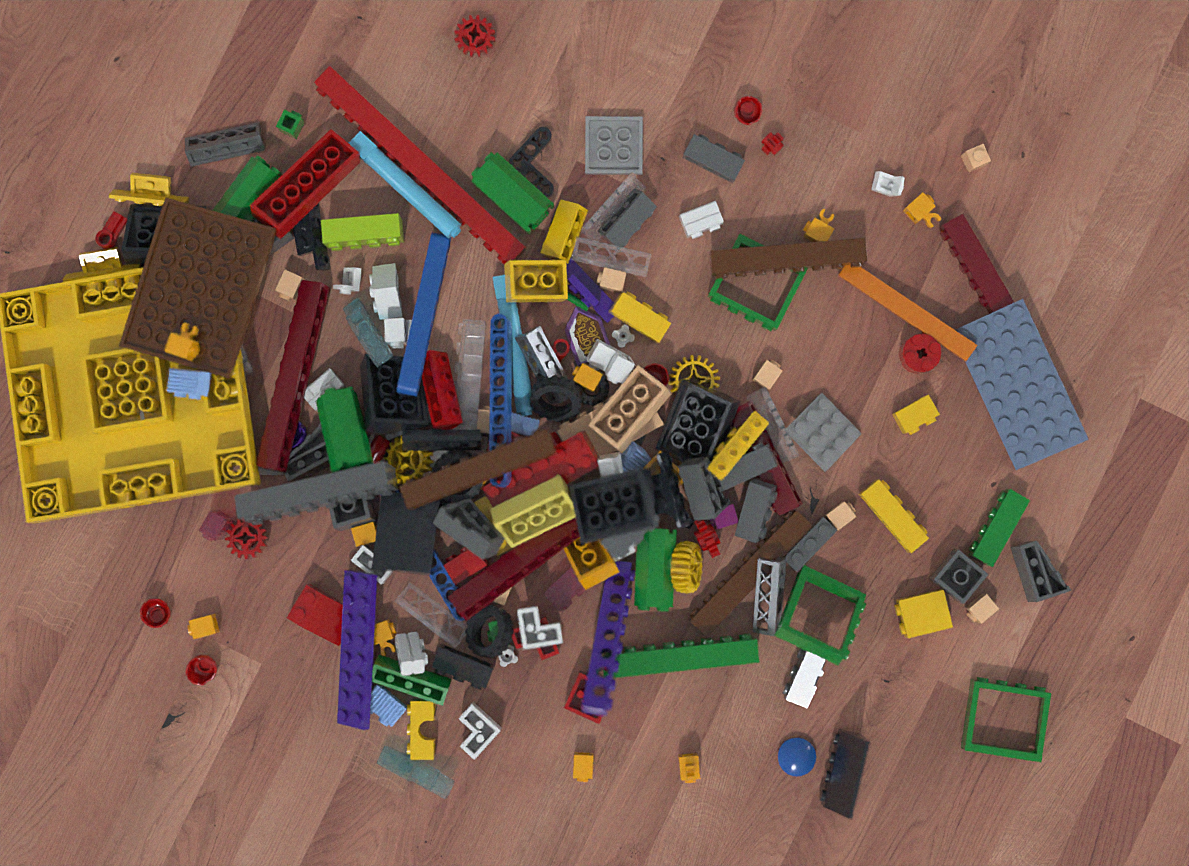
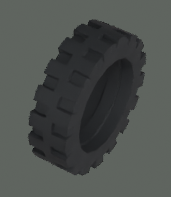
[530,375,582,422]
[432,450,483,503]
[465,605,514,658]

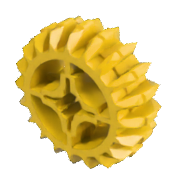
[668,355,720,398]
[384,435,434,485]
[670,541,703,594]

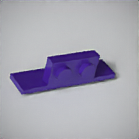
[566,258,614,323]

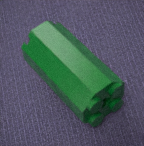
[471,152,555,234]
[212,155,283,222]
[316,387,374,473]
[634,528,677,612]

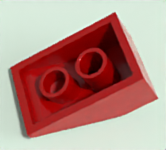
[287,584,343,646]

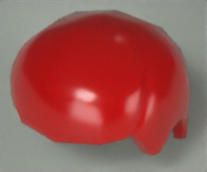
[734,96,762,125]
[644,363,669,387]
[140,598,171,628]
[185,655,218,686]

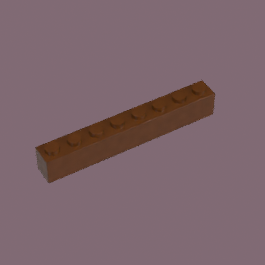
[709,238,867,279]
[400,428,557,510]
[689,510,813,637]

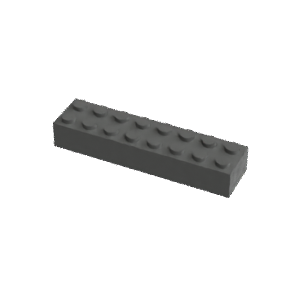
[234,461,399,525]

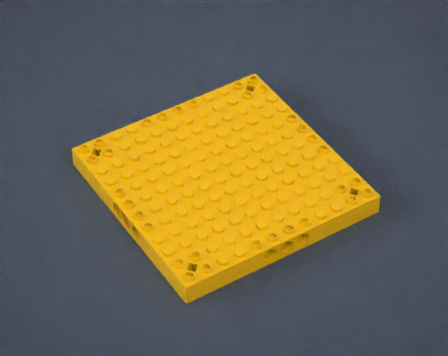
[0,268,261,524]

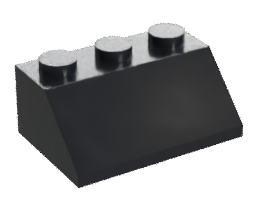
[432,644,495,690]

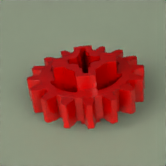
[454,15,496,58]
[225,519,268,559]
[694,520,721,558]

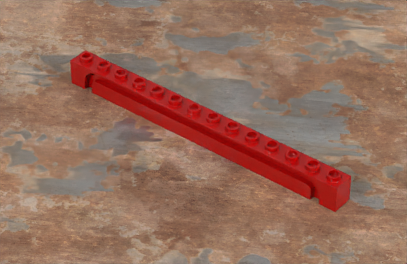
[314,66,526,265]

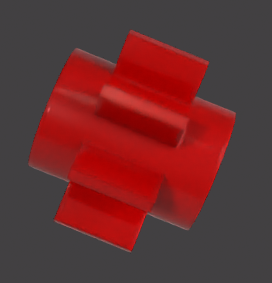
[761,132,785,156]

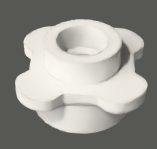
[612,325,635,348]
[499,645,518,667]

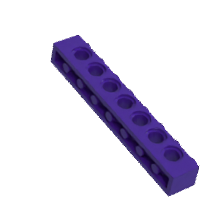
[582,561,635,716]

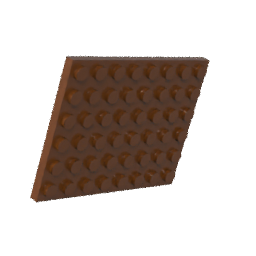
[119,198,277,379]

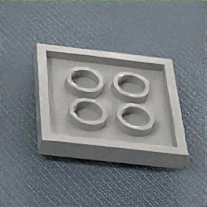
[585,116,643,175]
[785,393,862,472]

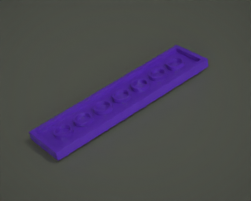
[337,570,377,730]

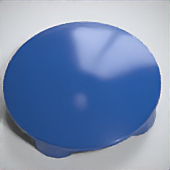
[778,738,816,776]

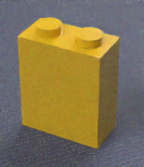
[894,589,953,638]

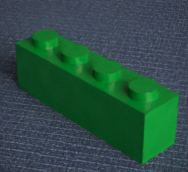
[969,489,1030,567]
[372,654,452,706]

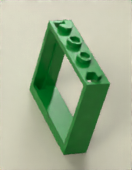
[708,234,808,332]
[774,565,867,666]
[961,677,1052,762]

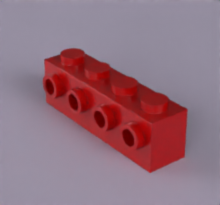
[422,350,463,430]

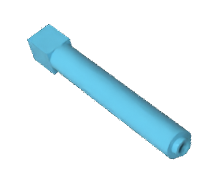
[349,131,461,238]
[492,275,533,416]

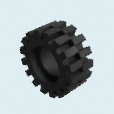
[575,372,609,406]

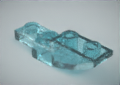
[343,298,393,367]
[377,746,455,799]

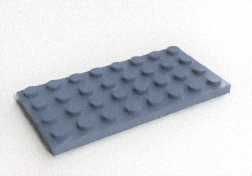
[955,299,1089,470]

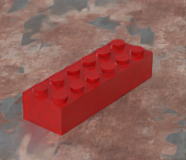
[250,129,360,240]
[482,430,600,507]

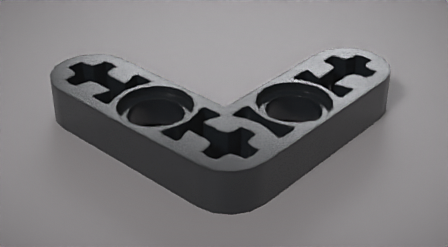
[509,127,554,198]

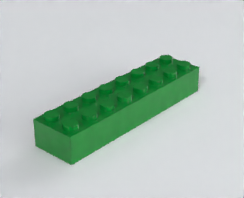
[602,633,760,678]

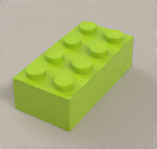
[321,213,404,251]

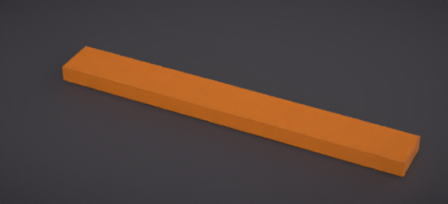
[838,265,978,362]

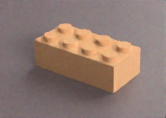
[588,366,671,453]

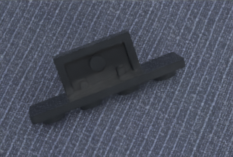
[293,203,331,270]
[651,451,690,529]

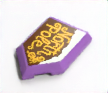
[565,306,611,366]

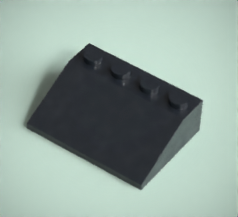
[121,204,207,264]
[360,354,428,434]
[656,379,741,463]
[569,468,655,544]
[372,492,440,576]
[819,729,870,820]

